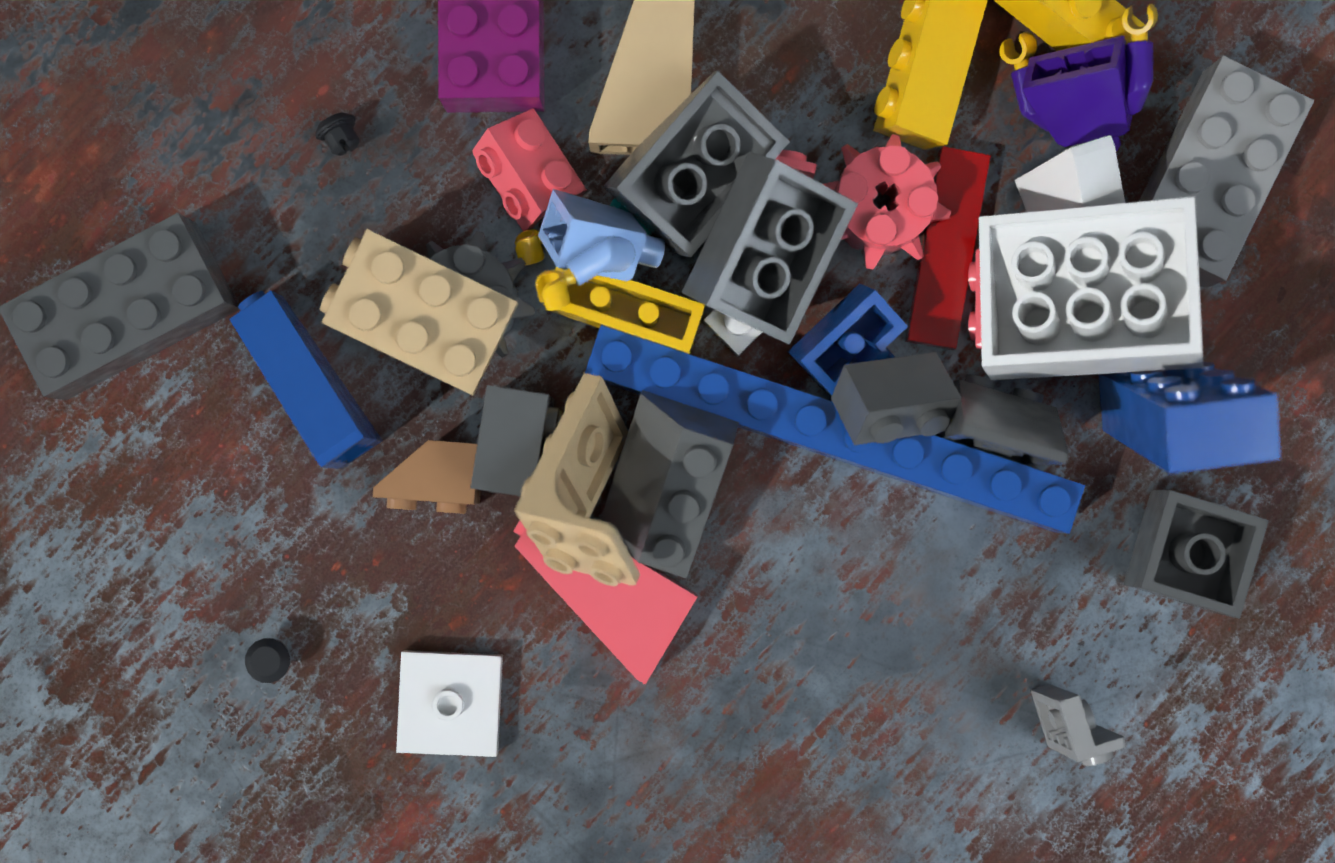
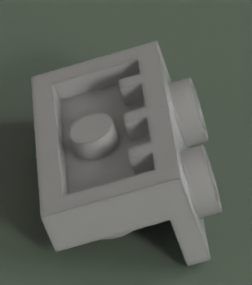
[1030,684,1127,766]

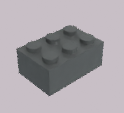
[682,152,858,345]

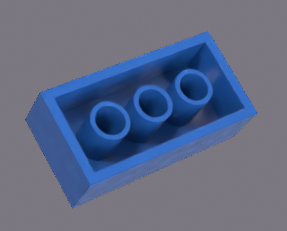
[1099,362,1280,474]

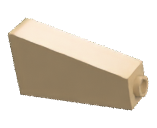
[589,0,695,155]

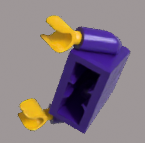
[999,3,1158,151]

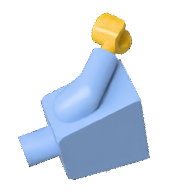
[515,189,665,311]

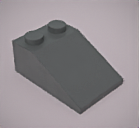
[603,70,790,257]
[935,374,1069,467]

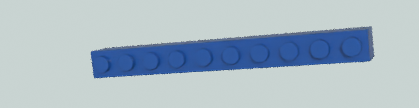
[585,325,1085,534]

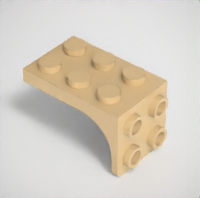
[320,229,518,396]
[514,373,640,586]

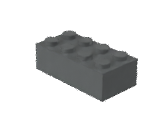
[0,213,240,400]

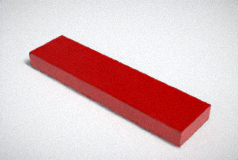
[905,146,991,350]

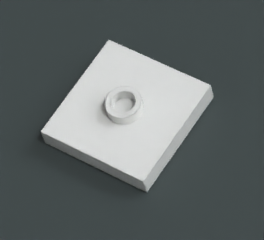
[396,650,503,757]

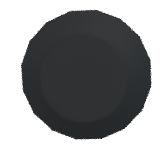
[315,112,359,156]
[245,638,290,683]

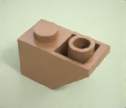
[373,440,481,514]

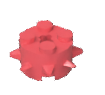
[823,134,951,270]

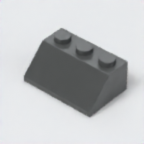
[600,390,739,579]

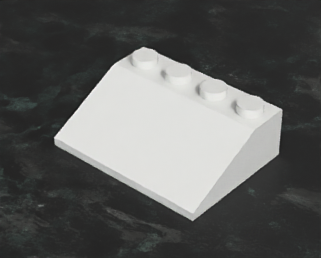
[979,197,1204,380]

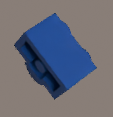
[788,283,908,395]

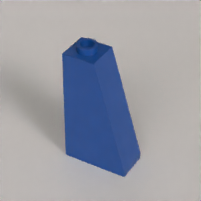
[229,291,383,469]

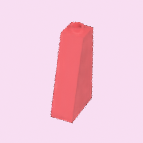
[513,520,698,685]

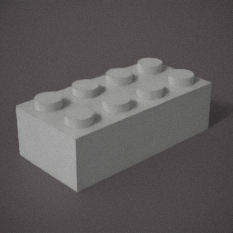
[1139,55,1314,288]

